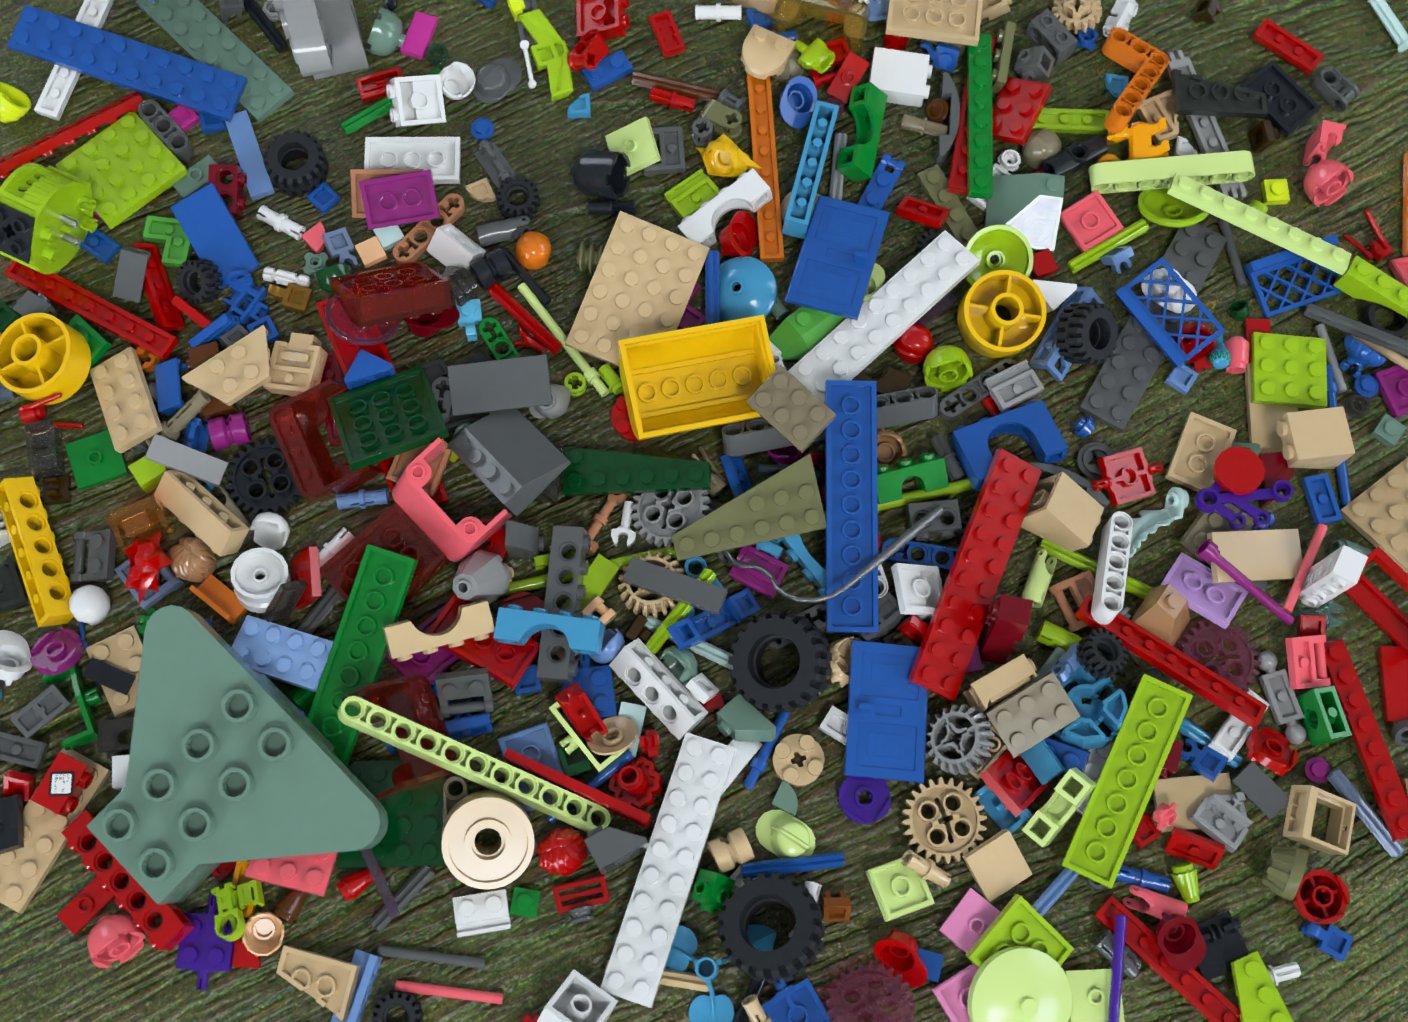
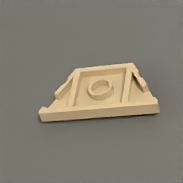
[182,325,272,406]

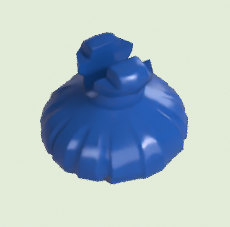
[1339,335,1386,378]

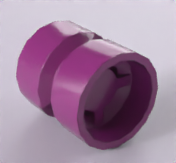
[208,411,252,450]

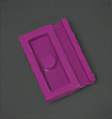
[728,546,790,599]

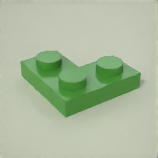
[143,215,193,268]

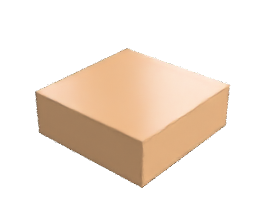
[355,236,388,268]

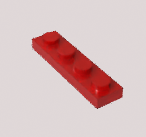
[132,243,185,331]

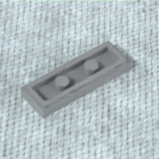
[144,434,228,487]

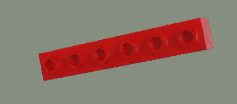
[61,809,195,951]

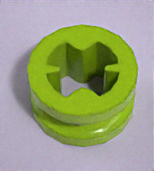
[564,372,587,397]

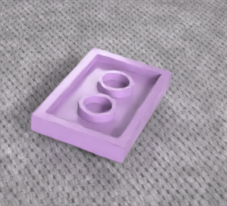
[1160,552,1248,630]

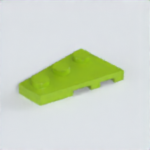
[1231,951,1294,1022]

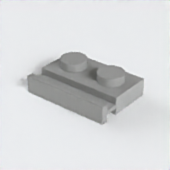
[983,359,1045,412]

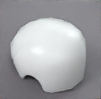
[439,61,476,100]
[250,512,290,550]
[69,585,110,626]

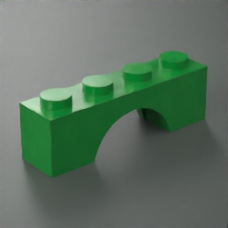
[836,82,887,183]

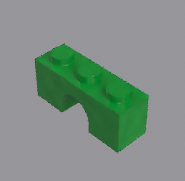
[877,452,949,504]

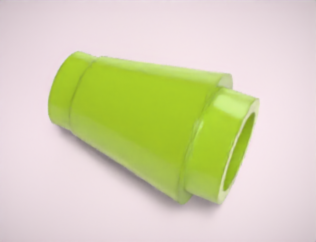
[1171,862,1200,904]

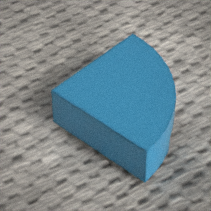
[1104,73,1129,98]
[567,93,591,118]

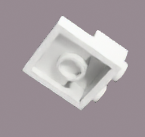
[386,74,446,128]
[891,563,943,620]

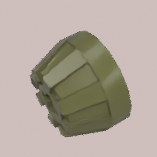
[1261,846,1309,901]

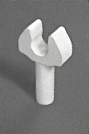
[611,501,636,549]

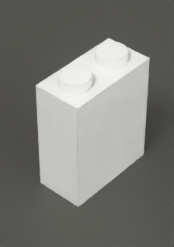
[869,47,933,107]

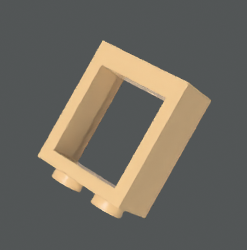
[1282,785,1357,855]

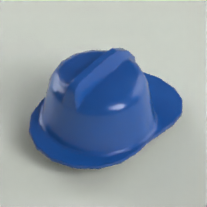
[779,76,818,128]

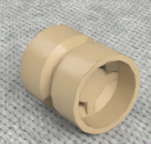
[707,827,755,874]

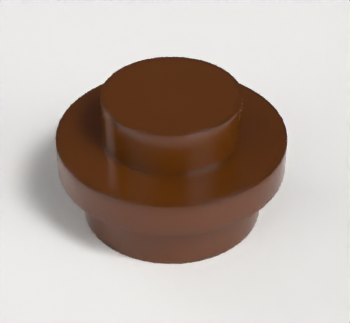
[927,99,950,123]

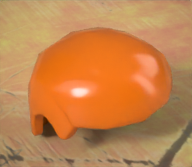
[515,231,551,270]

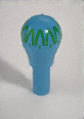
[1209,332,1231,369]

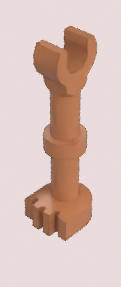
[586,494,628,556]

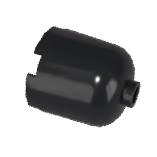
[571,150,631,200]

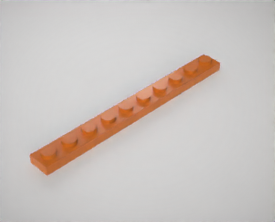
[746,72,784,263]

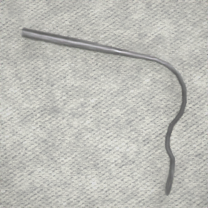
[716,505,944,603]

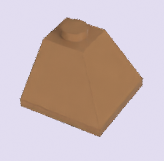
[1131,584,1190,646]

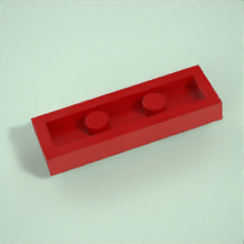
[1252,18,1324,75]

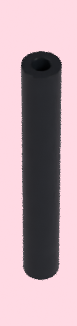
[502,248,552,306]

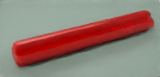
[489,283,563,355]

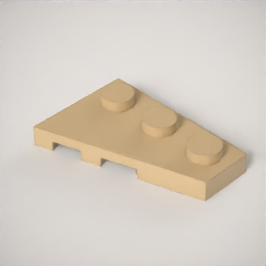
[276,945,361,1021]

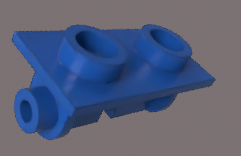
[182,418,210,454]

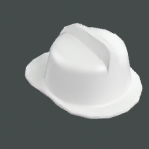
[1141,268,1197,314]
[0,630,33,686]

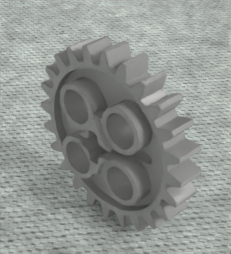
[631,490,712,550]

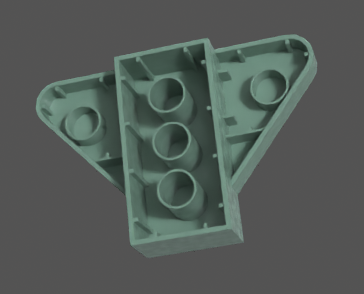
[86,605,388,905]

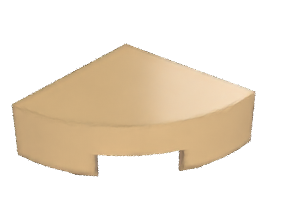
[465,177,497,202]

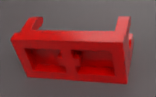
[554,682,609,742]

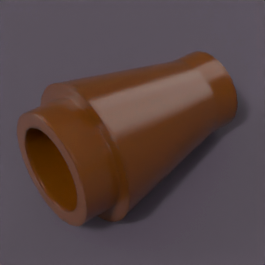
[273,889,308,925]

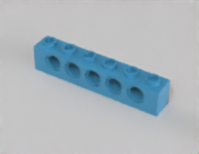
[782,100,839,239]

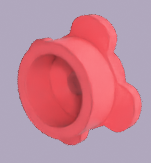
[1153,802,1177,831]

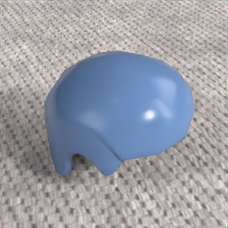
[589,628,625,663]

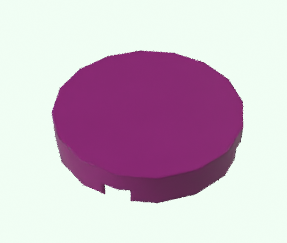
[30,628,84,675]

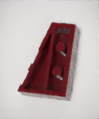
[980,594,1033,665]

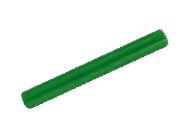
[340,68,441,135]

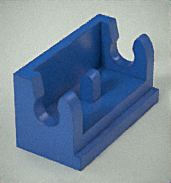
[155,358,187,417]

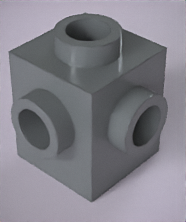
[1014,45,1055,81]

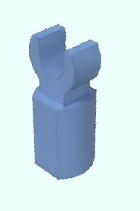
[1047,644,1082,683]

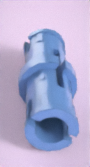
[336,488,390,510]

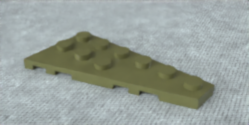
[672,454,826,561]

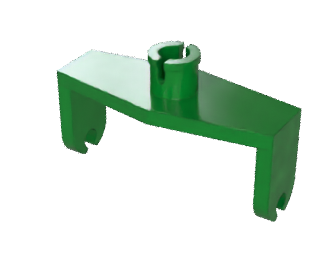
[41,664,103,751]

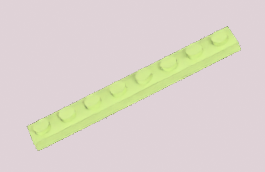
[1167,173,1352,275]

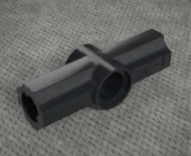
[1042,134,1108,176]

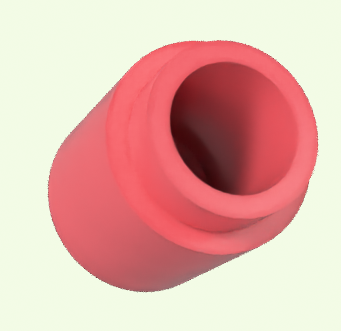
[1224,336,1249,374]

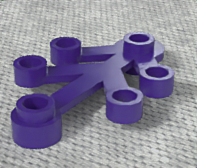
[1194,480,1293,530]

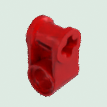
[567,29,610,71]

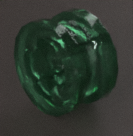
[427,43,449,67]

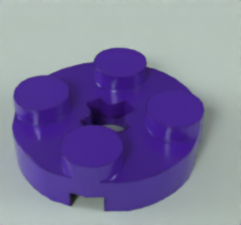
[838,776,891,825]

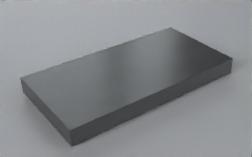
[447,354,553,416]

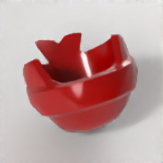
[893,322,936,364]
[1173,322,1216,373]

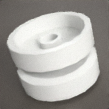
[230,547,292,613]

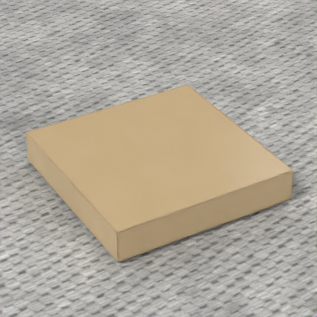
[962,828,1032,903]

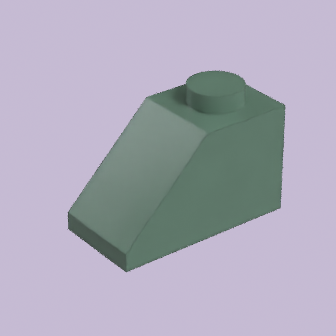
[717,694,776,742]

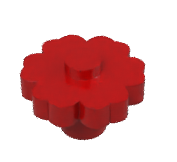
[609,756,662,810]

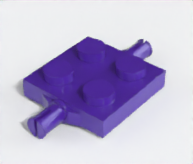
[176,895,237,990]

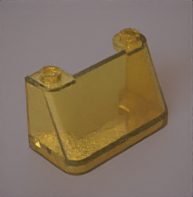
[773,0,871,52]

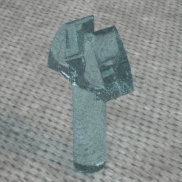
[1296,601,1346,630]

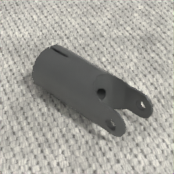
[476,215,531,247]

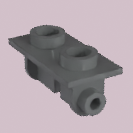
[474,140,517,188]

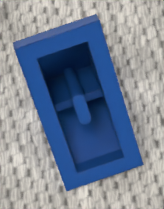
[344,349,396,391]

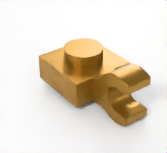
[267,283,313,314]

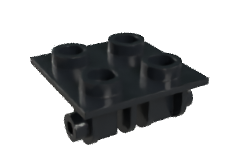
[1197,910,1249,981]

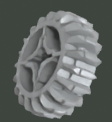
[926,704,996,775]

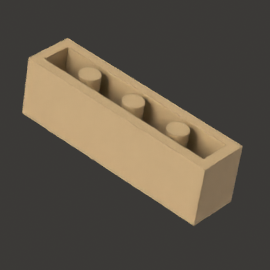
[154,470,249,556]

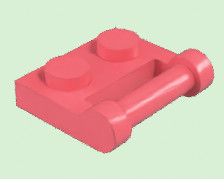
[1285,634,1331,689]

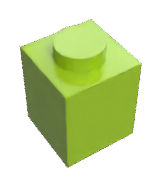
[128,456,170,494]

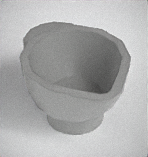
[529,383,571,419]

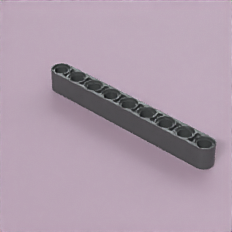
[722,386,938,456]

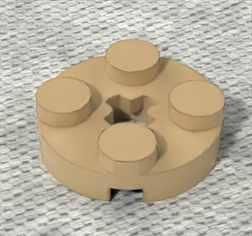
[772,734,825,787]

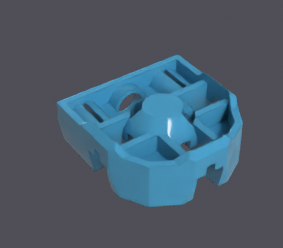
[1054,664,1128,750]

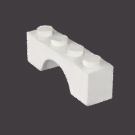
[678,168,773,247]

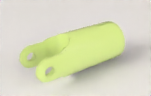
[1021,548,1057,608]

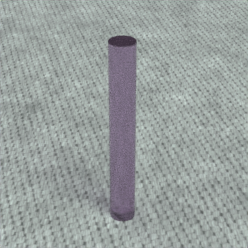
[361,848,401,920]

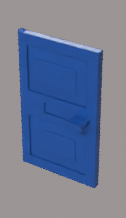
[784,195,890,320]
[844,640,928,784]

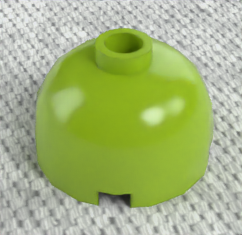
[923,345,973,392]

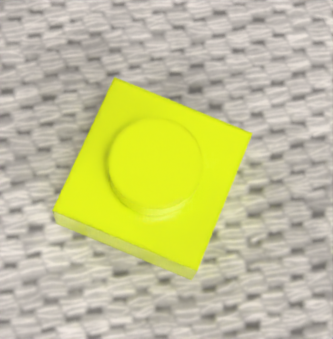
[506,0,526,22]
[1261,179,1290,205]

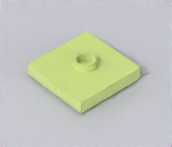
[605,116,661,176]
[866,858,935,922]
[1064,969,1125,1022]

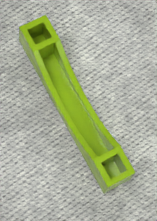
[1333,255,1408,319]

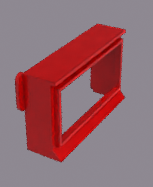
[1344,546,1408,654]

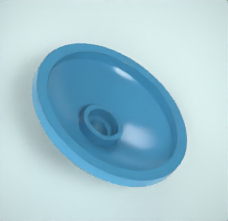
[720,256,777,322]

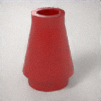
[336,866,378,902]

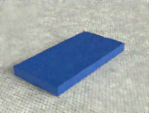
[171,183,261,290]

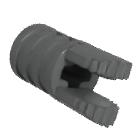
[1093,929,1143,978]

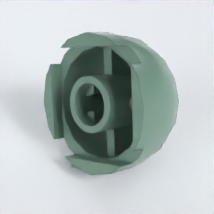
[365,7,406,56]

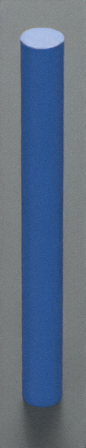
[546,749,634,824]

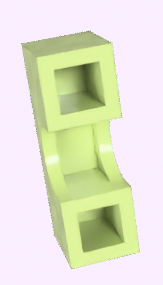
[1022,767,1097,848]

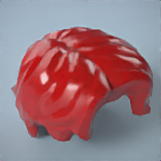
[536,828,587,876]

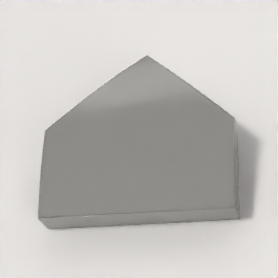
[1188,792,1252,853]

